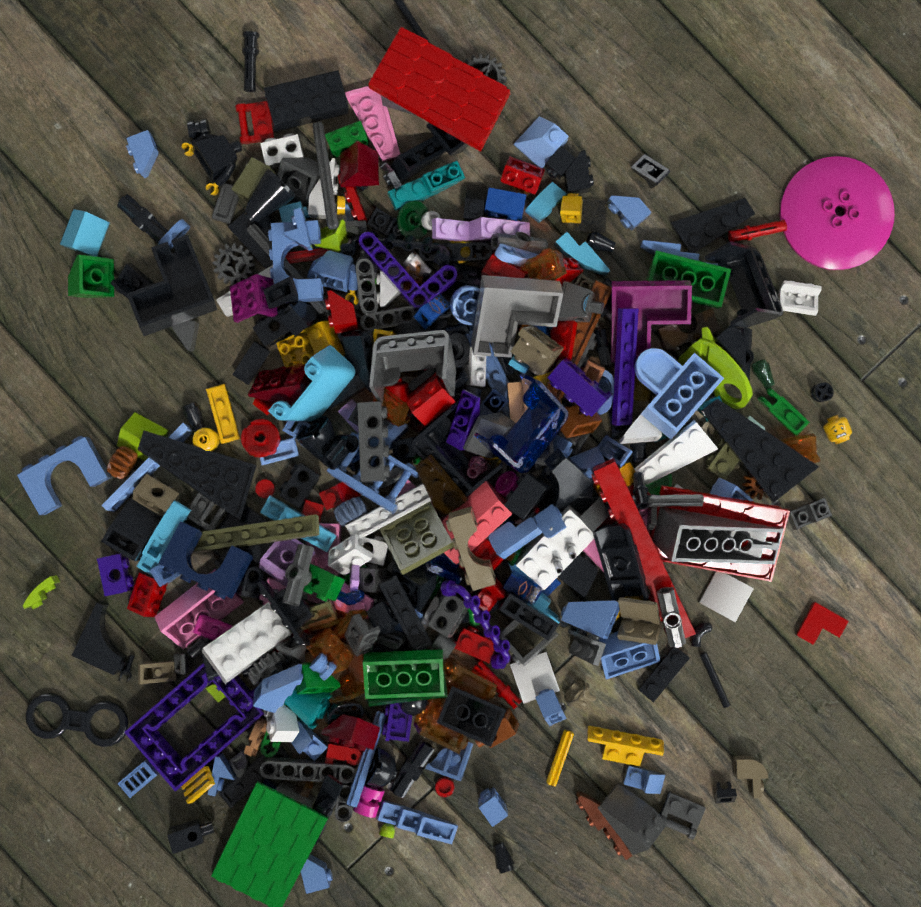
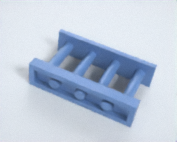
[327,432,419,514]

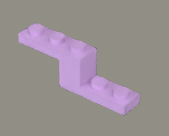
[432,217,530,243]

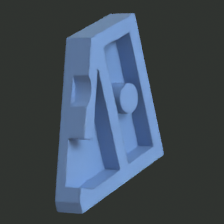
[425,737,473,781]

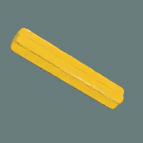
[546,730,574,786]

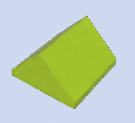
[117,412,169,461]

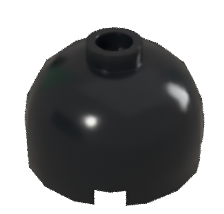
[365,747,398,788]

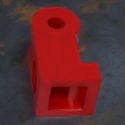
[325,741,363,765]

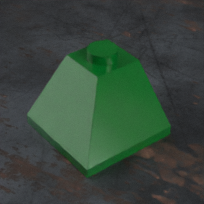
[68,255,114,298]

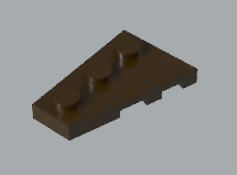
[415,454,468,519]

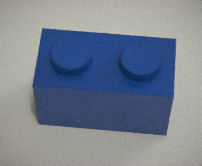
[484,187,526,221]

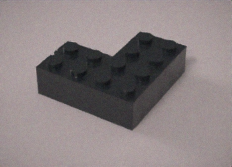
[127,235,217,336]

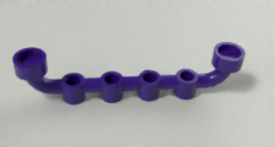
[441,580,510,669]

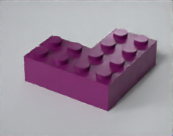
[611,280,692,362]

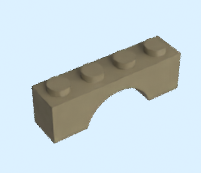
[446,506,496,591]

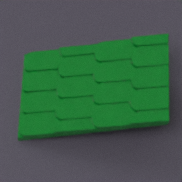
[211,780,329,907]

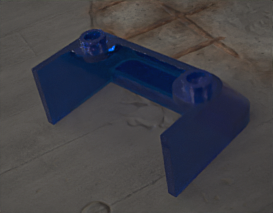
[474,373,568,473]

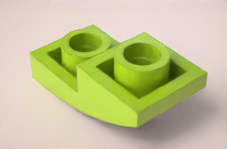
[23,575,60,609]

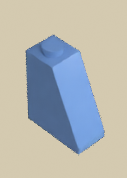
[561,601,620,640]

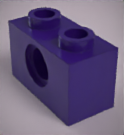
[97,553,134,596]

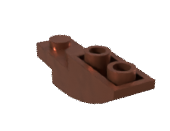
[576,791,632,860]

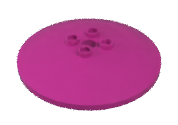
[780,156,895,270]

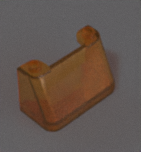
[413,657,497,754]

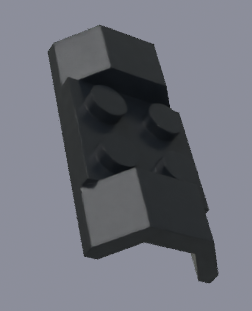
[593,523,649,601]

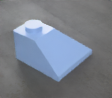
[514,116,569,168]

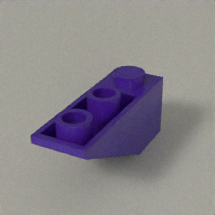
[446,389,480,451]

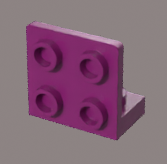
[230,274,278,323]

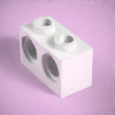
[260,133,304,169]

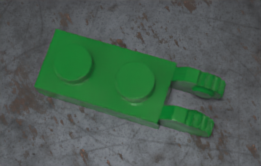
[758,387,810,436]

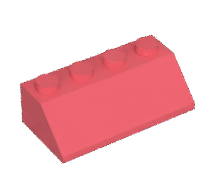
[441,481,513,565]

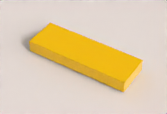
[206,384,241,444]

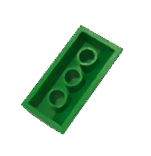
[646,250,731,309]
[363,650,445,699]

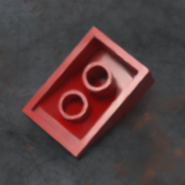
[406,372,456,427]

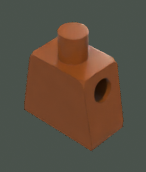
[475,708,519,748]

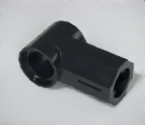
[321,434,359,470]

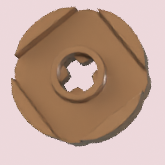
[244,717,267,757]

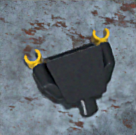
[182,133,242,195]

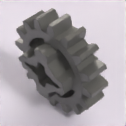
[212,243,255,285]
[248,651,290,686]

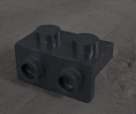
[110,262,155,298]

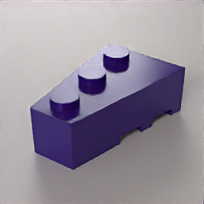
[547,358,613,417]

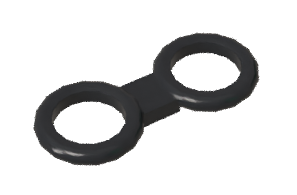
[25,693,128,747]

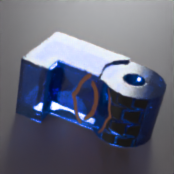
[503,570,543,604]

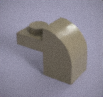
[733,755,768,799]

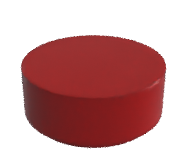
[255,479,275,498]
[435,776,454,797]

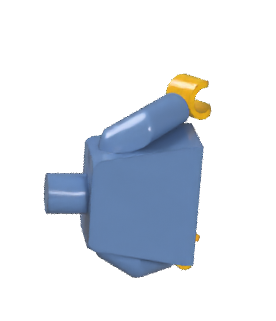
[307,251,359,305]

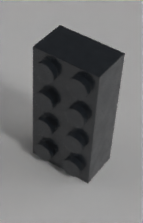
[264,70,349,132]

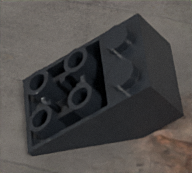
[101,496,163,561]

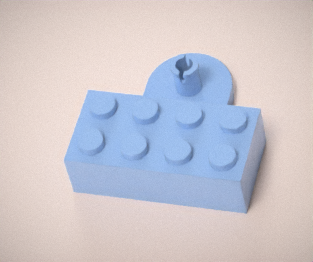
[635,348,724,440]

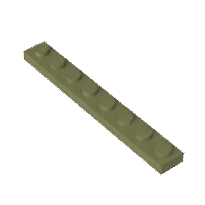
[193,515,320,554]

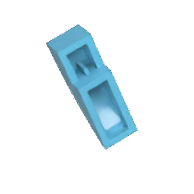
[554,232,610,276]

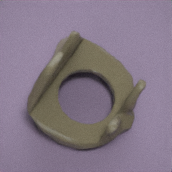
[564,680,596,711]

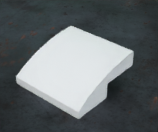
[699,571,754,622]
[510,652,560,704]

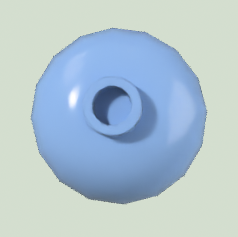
[450,285,480,325]

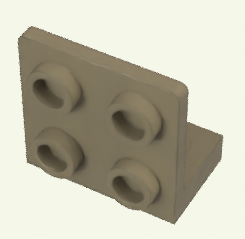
[617,597,661,645]

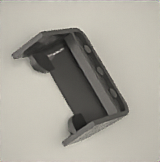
[369,330,456,403]

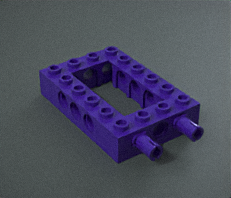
[124,663,264,791]

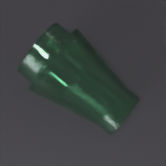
[751,359,775,389]

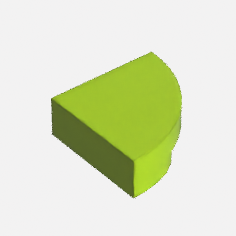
[206,684,226,703]

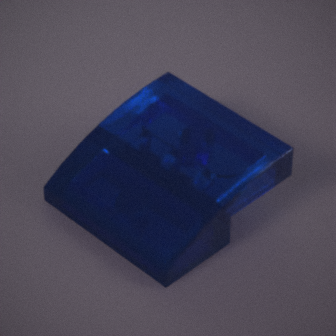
[425,553,463,585]

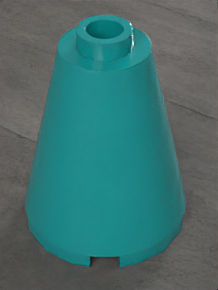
[284,687,333,729]

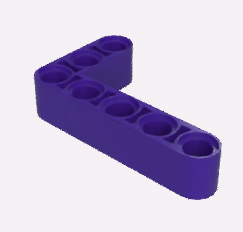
[359,232,457,311]

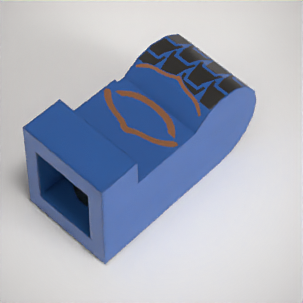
[414,293,450,330]

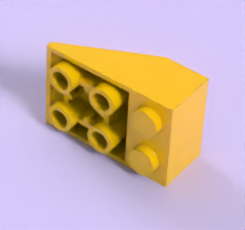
[276,321,346,367]

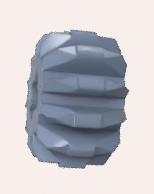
[334,497,368,526]

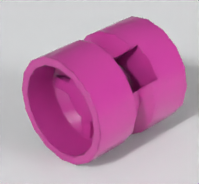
[495,471,519,498]
[353,784,385,818]

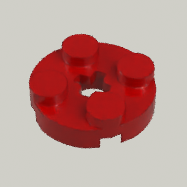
[241,419,280,458]

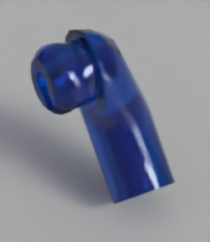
[337,590,365,606]

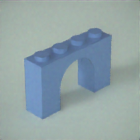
[268,220,324,303]
[17,436,112,515]

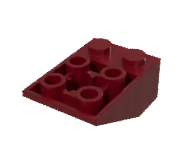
[248,363,312,407]

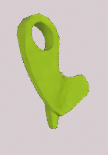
[678,327,753,410]

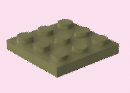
[379,502,454,575]

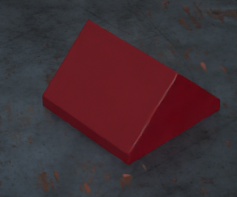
[340,141,379,187]

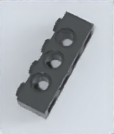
[357,401,390,483]

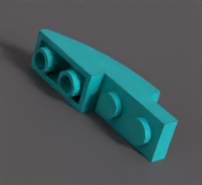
[387,161,465,211]

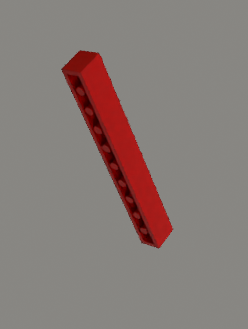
[591,458,696,638]

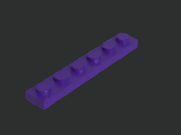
[612,308,639,426]

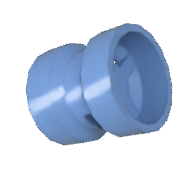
[309,652,337,681]

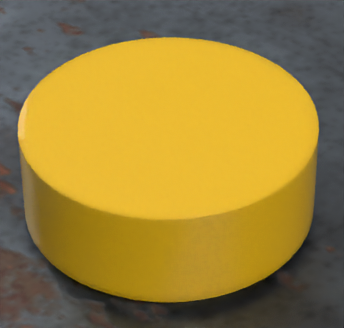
[337,196,345,215]

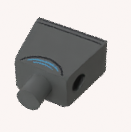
[558,281,604,322]

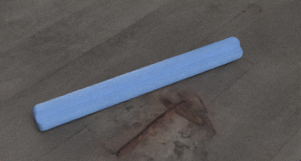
[346,711,386,807]

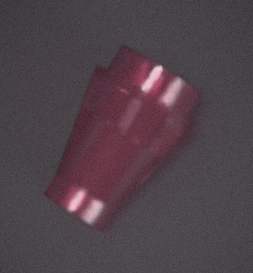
[467,456,487,478]

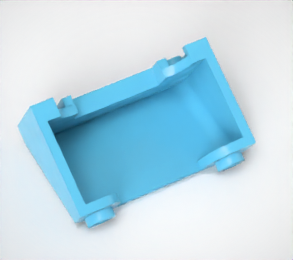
[268,345,355,422]

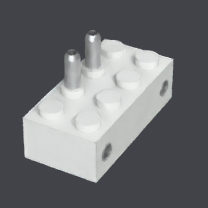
[515,505,596,590]

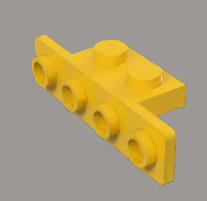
[587,726,664,766]

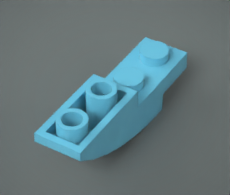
[137,500,191,576]

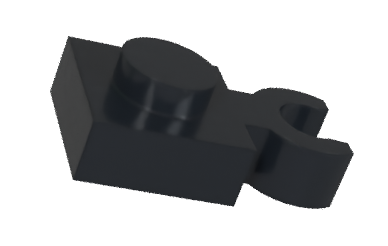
[379,161,402,189]

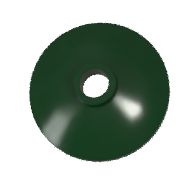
[397,201,429,239]

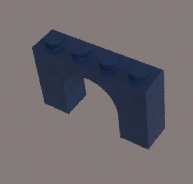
[158,522,253,599]

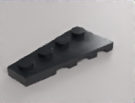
[670,198,755,253]

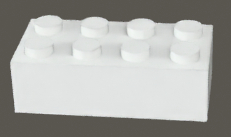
[202,602,292,684]

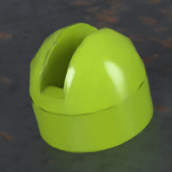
[379,823,395,838]

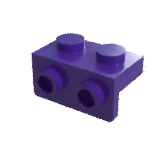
[382,703,412,742]

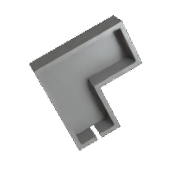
[471,275,563,358]

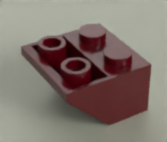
[321,714,380,752]

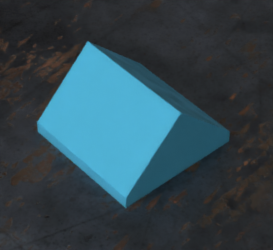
[60,209,110,257]

